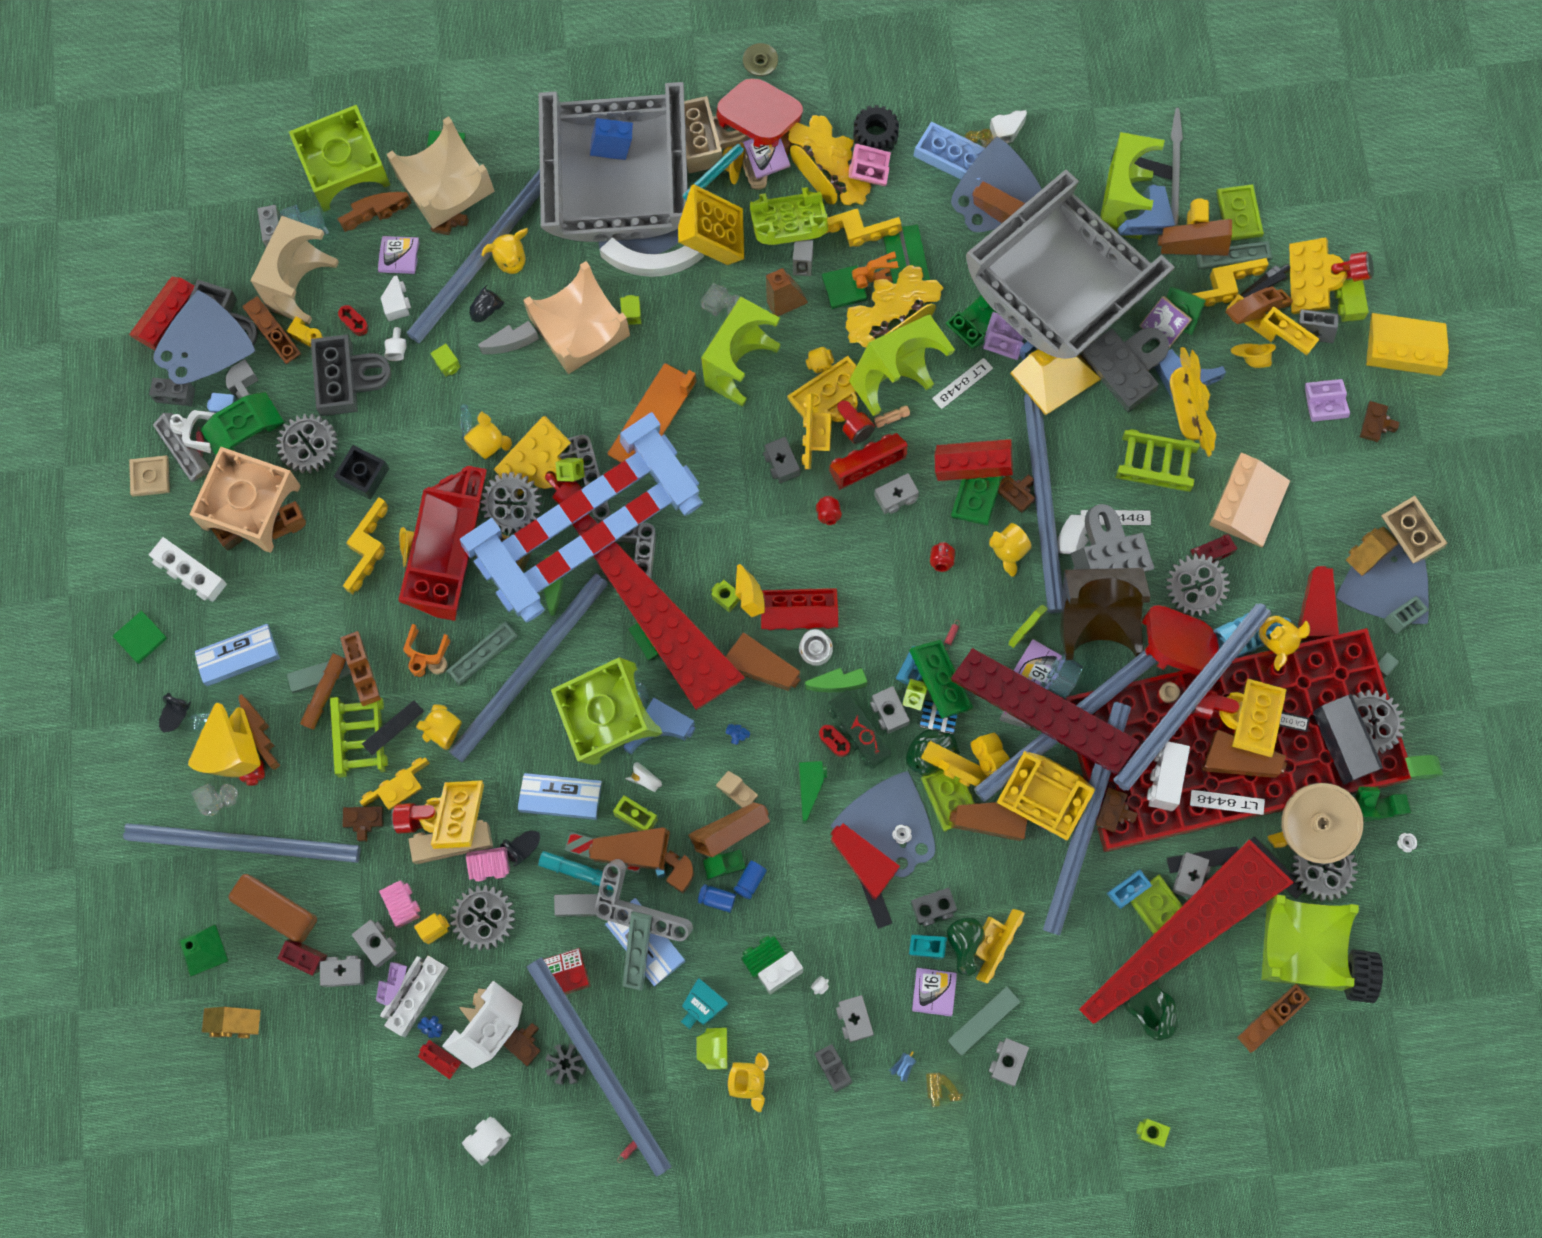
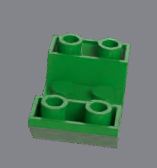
[946,295,997,349]
[201,392,285,455]

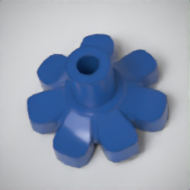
[726,724,751,745]
[417,1016,443,1038]

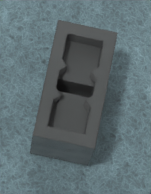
[149,377,195,407]
[910,887,957,927]

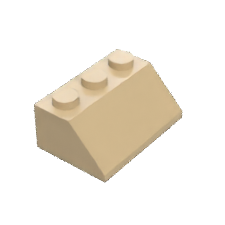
[1381,496,1447,564]

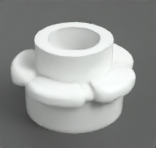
[892,825,912,844]
[1397,833,1417,852]
[811,976,829,994]

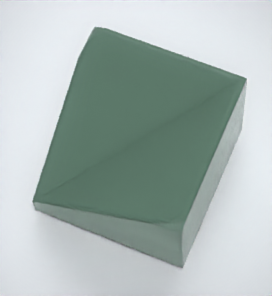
[1378,652,1399,679]

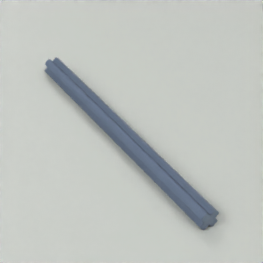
[407,169,540,344]
[1024,394,1063,613]
[449,573,608,762]
[1113,603,1271,790]
[974,650,1158,802]
[1043,702,1131,936]
[123,823,361,863]
[527,957,672,1177]

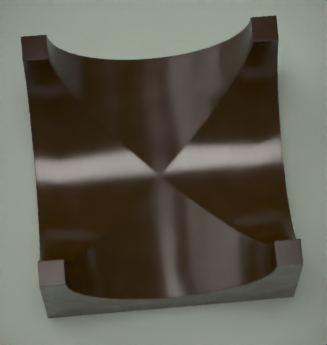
[1060,568,1150,660]

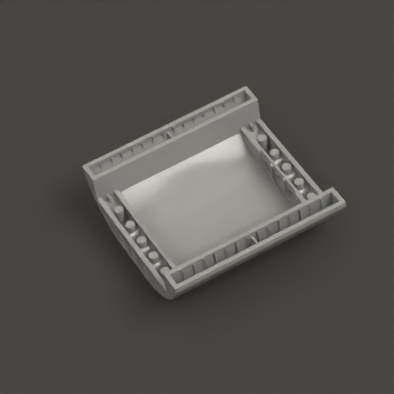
[539,82,688,242]
[966,170,1175,359]

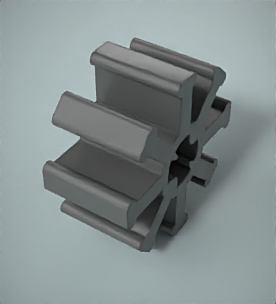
[545,1044,587,1085]

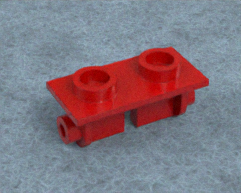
[417,1039,462,1079]

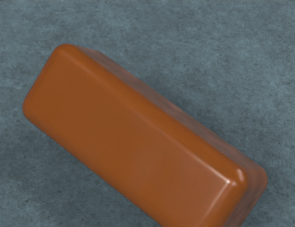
[228,874,317,943]

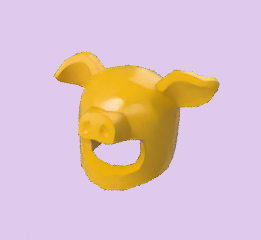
[481,228,528,274]
[464,411,512,460]
[989,523,1032,577]
[1259,616,1310,671]
[416,704,462,750]
[728,1053,769,1112]

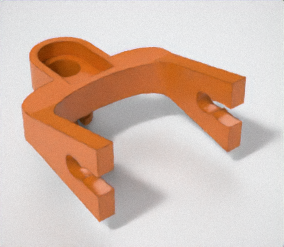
[852,251,898,288]
[403,624,451,677]

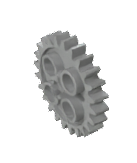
[276,414,339,474]
[480,472,542,534]
[1166,553,1230,616]
[1353,690,1405,753]
[1291,855,1358,901]
[450,885,516,951]

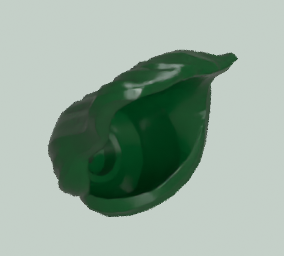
[906,729,960,776]
[947,917,985,976]
[1126,981,1178,1040]

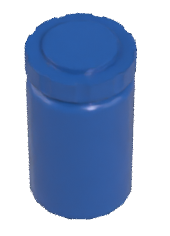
[733,860,767,900]
[698,884,736,913]

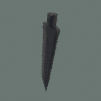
[1240,264,1291,298]

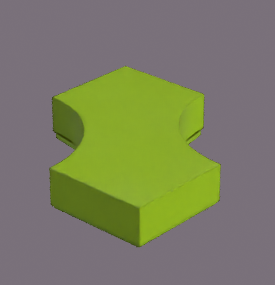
[1008,605,1048,648]

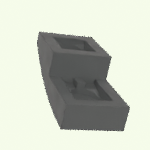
[814,1044,853,1093]

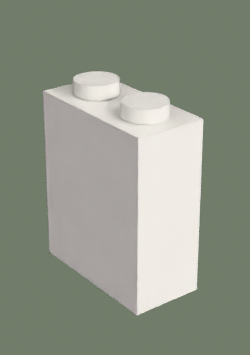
[758,951,803,995]

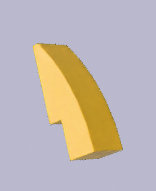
[735,564,764,617]

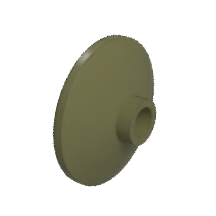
[743,43,778,76]

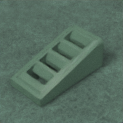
[1384,596,1429,634]

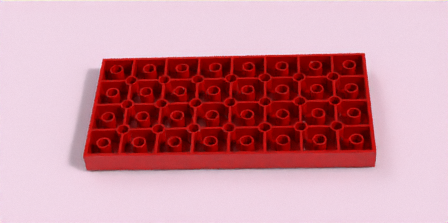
[1065,628,1413,852]

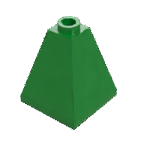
[178,924,229,977]

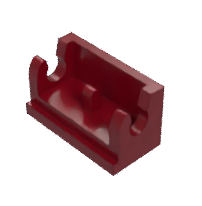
[1190,534,1237,563]
[277,939,328,976]

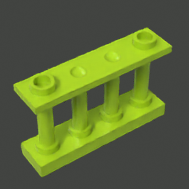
[1115,429,1200,492]
[330,697,388,778]

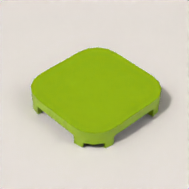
[750,187,828,245]

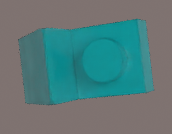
[909,935,947,960]

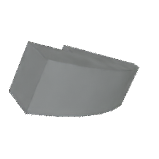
[478,321,539,354]
[554,894,610,917]

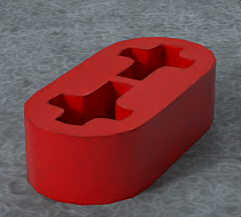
[338,305,368,336]
[819,725,850,757]

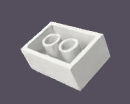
[1147,742,1190,811]

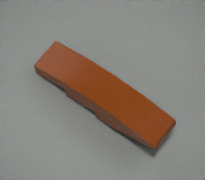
[340,631,381,706]
[238,694,280,770]

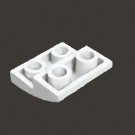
[1057,515,1089,554]

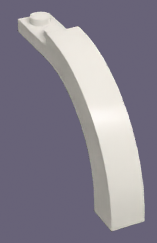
[599,237,704,277]

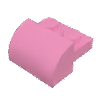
[849,144,891,187]

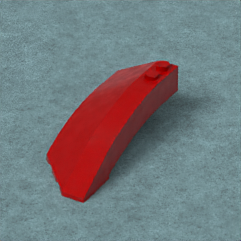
[398,466,487,621]

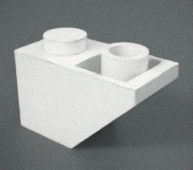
[990,110,1027,143]
[381,276,411,321]

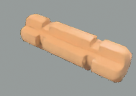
[874,405,910,428]

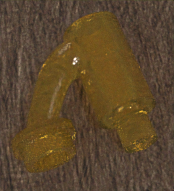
[965,129,993,148]
[926,1073,963,1107]

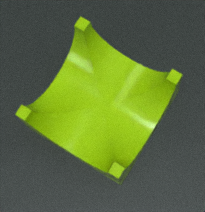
[289,105,391,212]
[1100,132,1165,240]
[701,297,781,407]
[849,314,955,416]
[551,657,663,765]
[1261,895,1359,991]

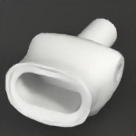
[384,327,406,361]

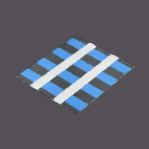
[920,700,957,734]

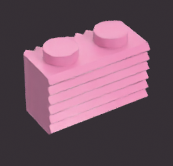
[466,847,510,881]
[379,880,421,928]

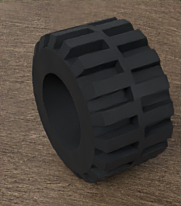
[853,105,899,152]
[1344,949,1383,1003]

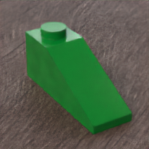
[799,761,827,824]

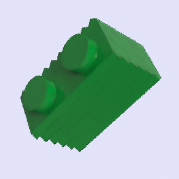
[741,935,786,979]

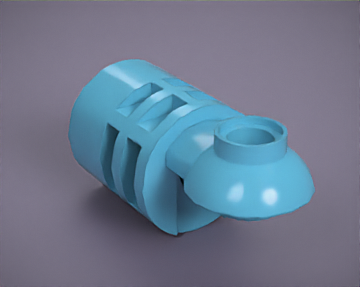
[1213,613,1291,658]

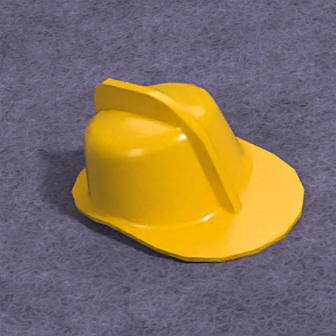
[722,143,746,184]
[1231,344,1276,368]
[399,527,414,567]

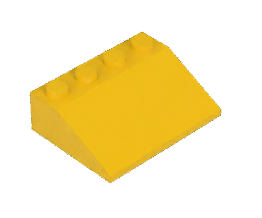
[678,184,744,265]
[1366,313,1449,376]

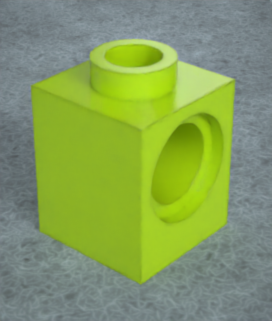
[620,295,642,325]
[430,343,461,377]
[555,458,585,481]
[711,579,740,613]
[902,679,927,711]
[1136,1119,1171,1148]

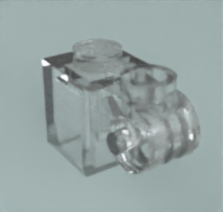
[701,283,740,317]
[191,783,238,816]

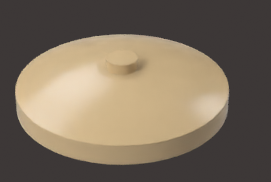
[1282,783,1363,864]

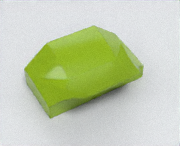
[696,1028,728,1070]

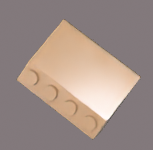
[1209,453,1290,547]

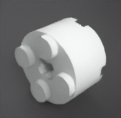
[462,1117,511,1166]

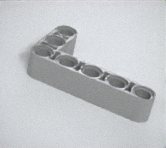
[559,435,611,523]
[615,523,656,579]
[595,859,693,941]

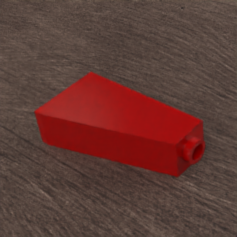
[1298,566,1339,641]
[830,823,900,900]

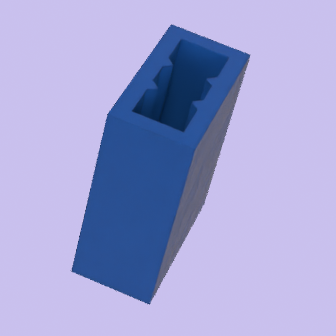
[590,118,633,160]

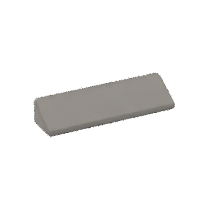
[153,413,211,482]

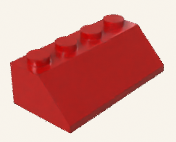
[129,276,194,351]
[829,433,908,490]
[934,439,1013,481]
[761,588,838,630]

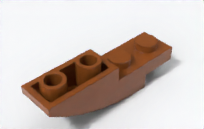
[338,192,411,232]
[1226,286,1293,324]
[242,296,301,364]
[1237,984,1310,1053]

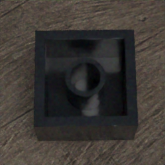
[334,445,390,500]

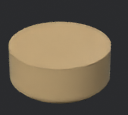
[427,657,448,675]
[1159,682,1180,703]

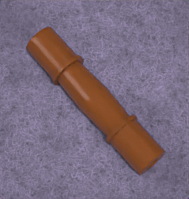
[300,653,346,730]

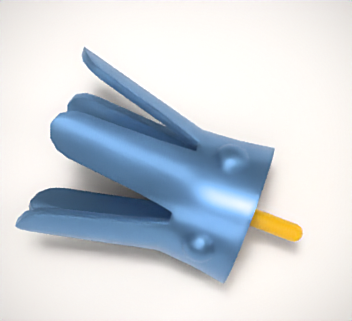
[889,1052,917,1083]

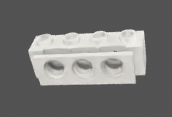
[149,537,227,602]
[380,956,448,1038]

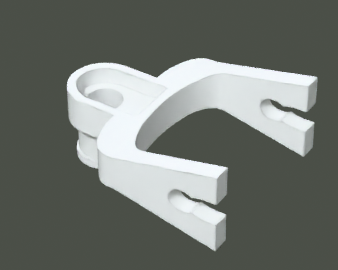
[170,410,215,454]

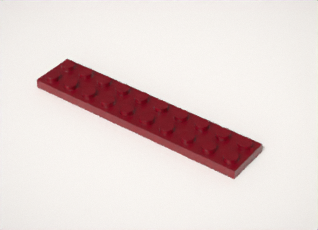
[951,648,1140,775]

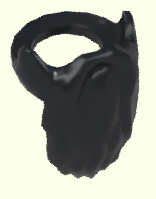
[469,285,504,323]
[159,693,191,733]
[500,830,540,866]

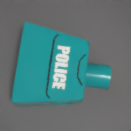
[681,978,729,1030]

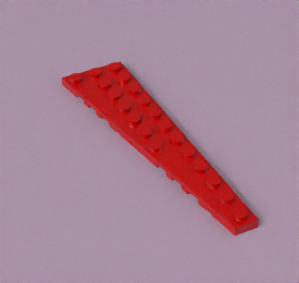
[572,514,745,710]
[1079,839,1294,1024]

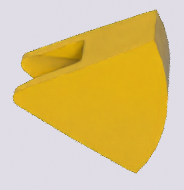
[188,703,260,777]

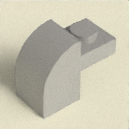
[226,359,259,399]

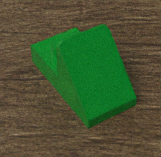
[1355,787,1381,822]
[1372,794,1411,821]
[703,850,746,880]

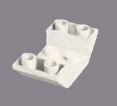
[442,981,523,1069]

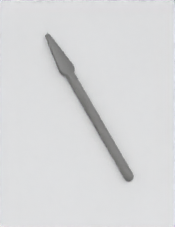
[1171,108,1183,226]

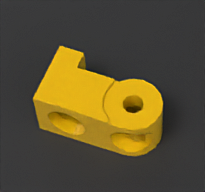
[287,316,323,347]

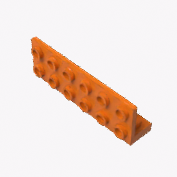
[608,363,697,463]

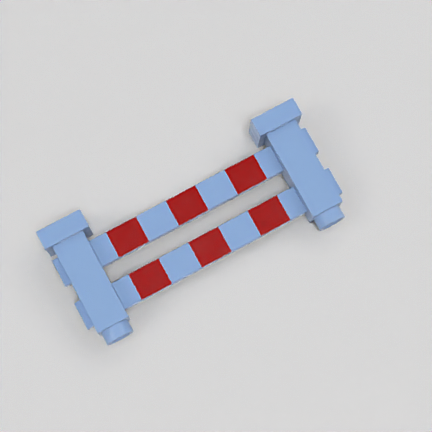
[460,412,703,623]

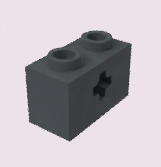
[1297,310,1339,343]
[763,437,800,484]

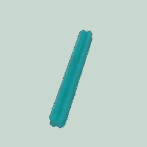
[683,144,744,200]

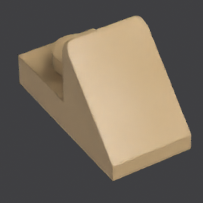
[716,771,758,808]
[459,989,486,1022]

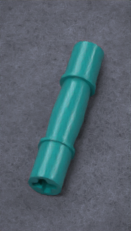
[538,851,614,891]

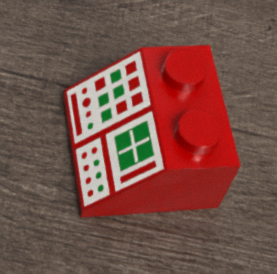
[543,948,591,995]

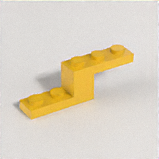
[826,208,902,247]
[1193,258,1269,307]
[1226,294,1319,355]
[343,497,388,595]

